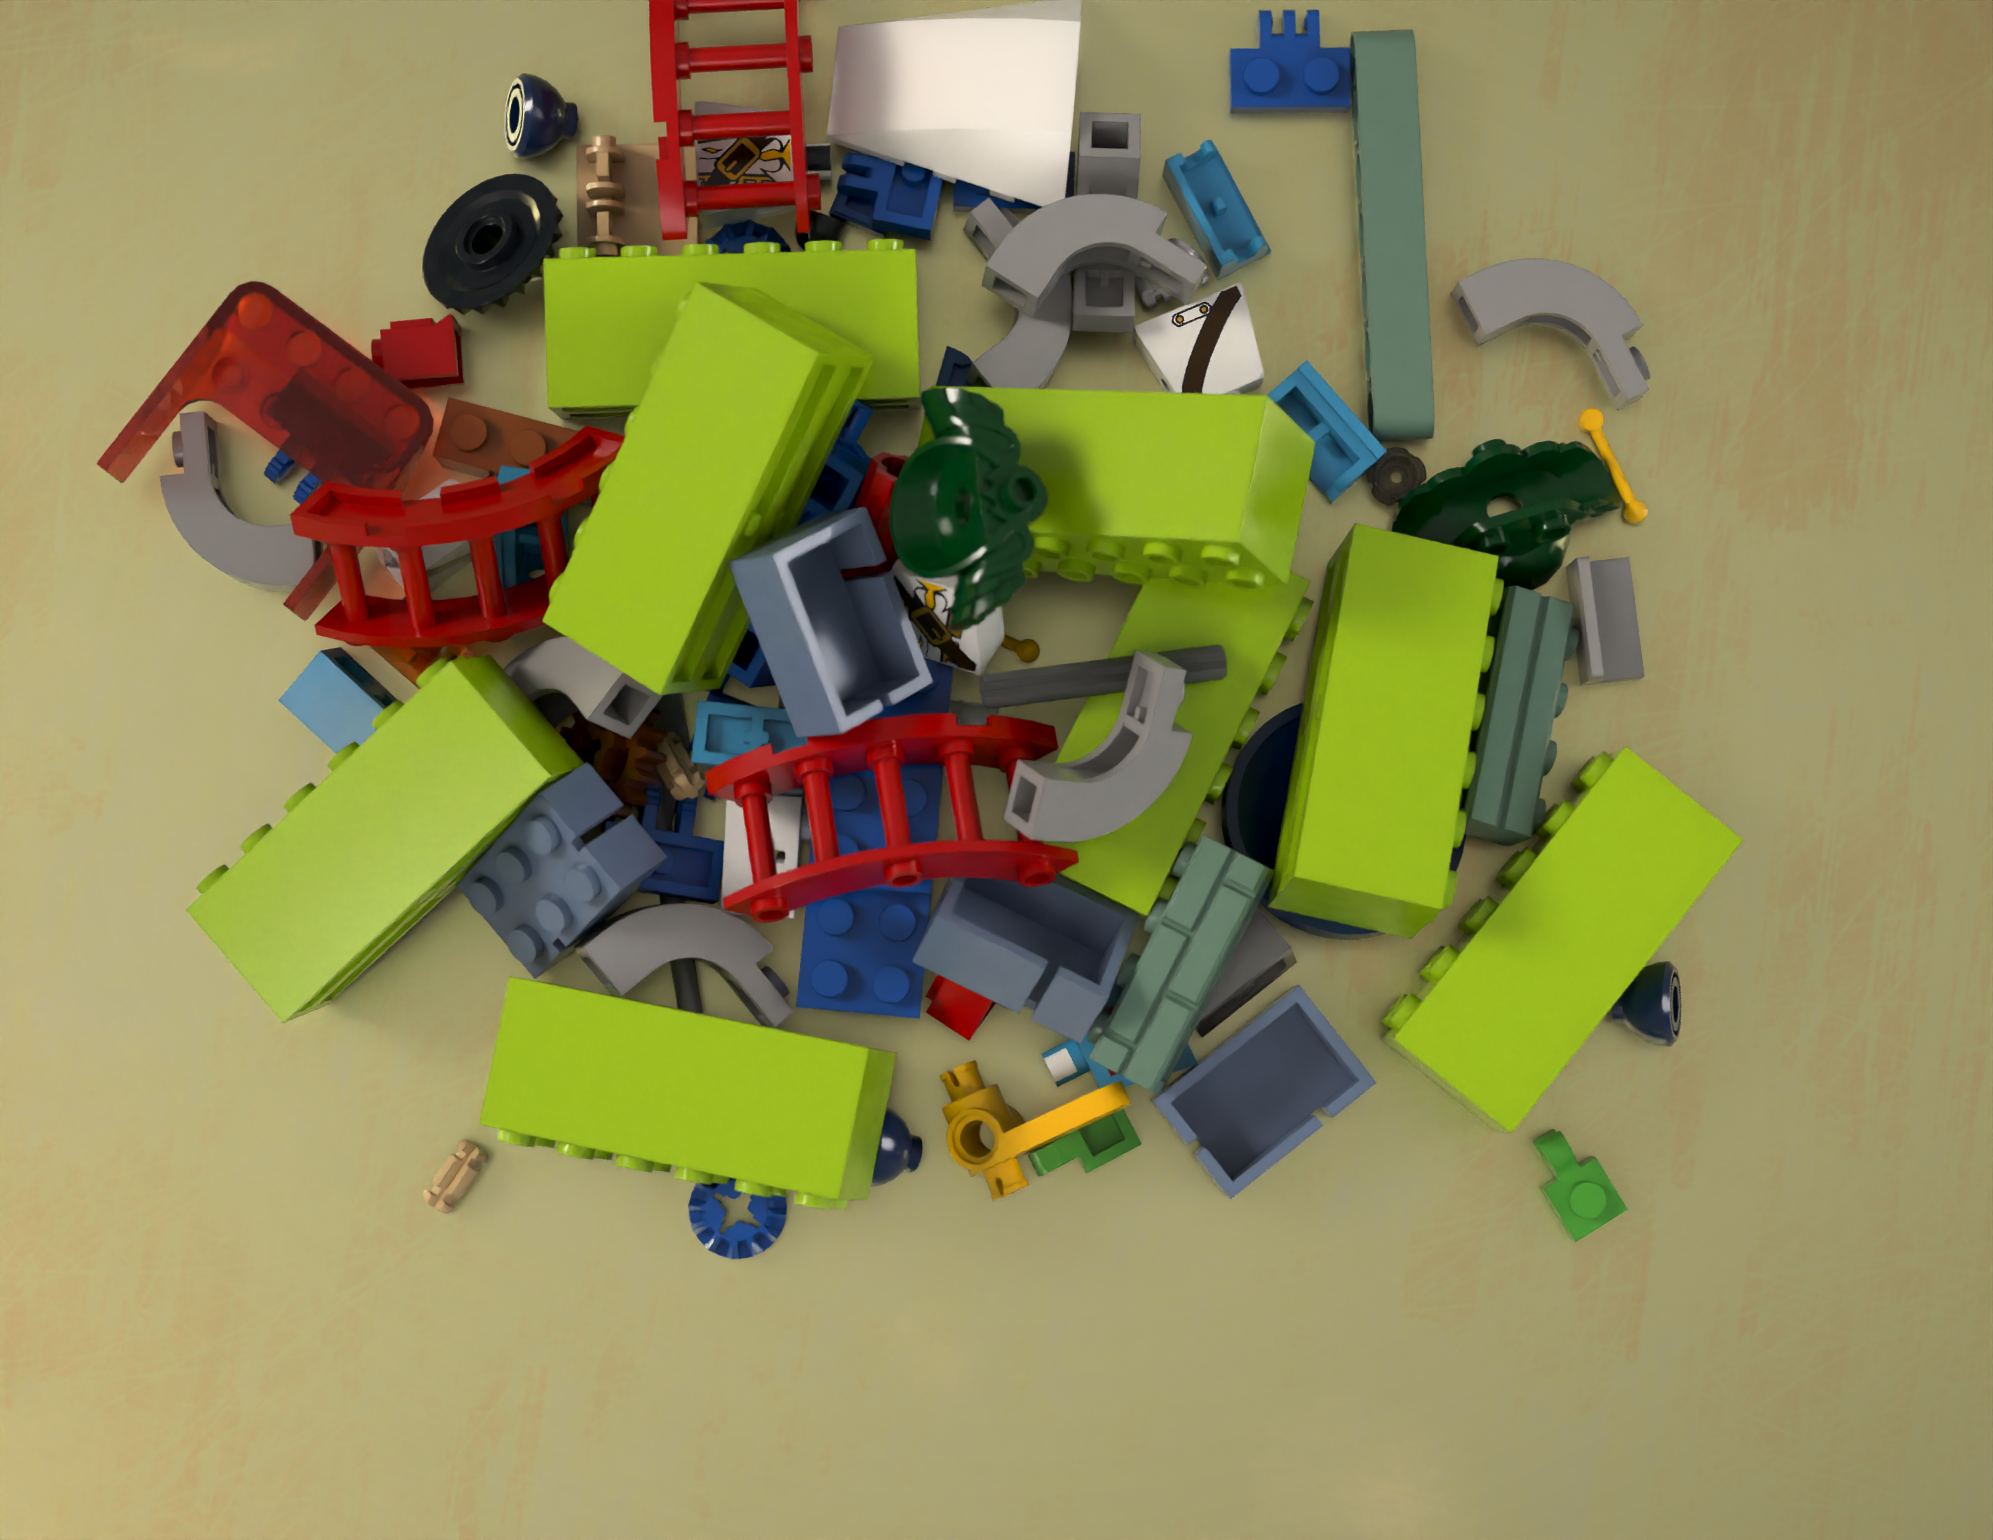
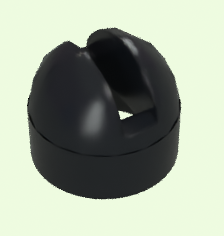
[795,211,847,251]

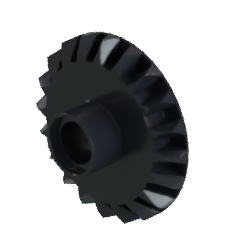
[422,174,563,315]

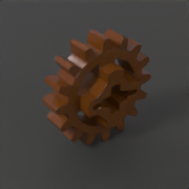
[559,709,667,823]

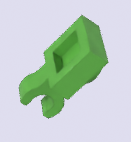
[1027,1109,1142,1177]
[1533,1129,1628,1242]

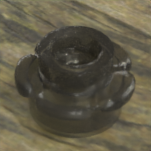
[1366,447,1426,506]

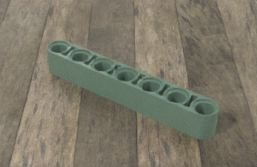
[1350,29,1435,441]

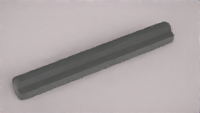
[979,645,1227,709]

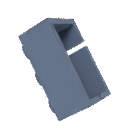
[728,507,933,738]
[456,762,668,979]
[912,838,1140,1044]
[1150,985,1377,1199]

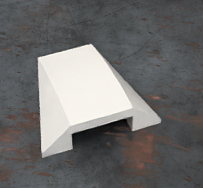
[827,0,1082,207]

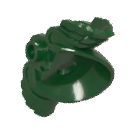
[890,387,1048,631]
[1392,439,1621,590]

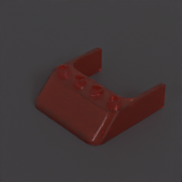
[97,281,434,621]

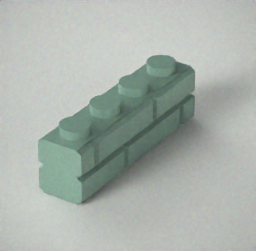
[1458,586,1579,846]
[1087,835,1276,1093]

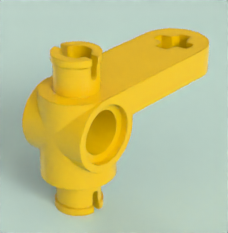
[939,1060,1131,1201]

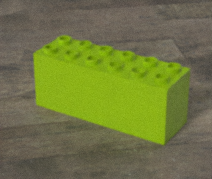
[543,239,921,419]
[542,282,875,695]
[917,386,1315,591]
[1268,523,1504,939]
[1017,571,1314,921]
[186,655,585,1023]
[1380,746,1744,1134]
[479,976,897,1210]

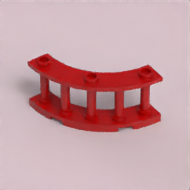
[649,0,821,240]
[290,425,626,648]
[705,713,1079,923]

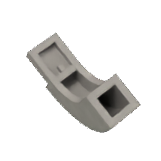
[1072,112,1141,333]
[981,194,1208,318]
[963,198,1073,389]
[1451,258,1650,411]
[160,411,327,593]
[503,637,663,739]
[1003,650,1193,842]
[573,903,794,1028]

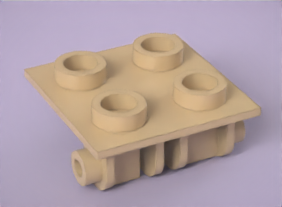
[576,135,698,257]

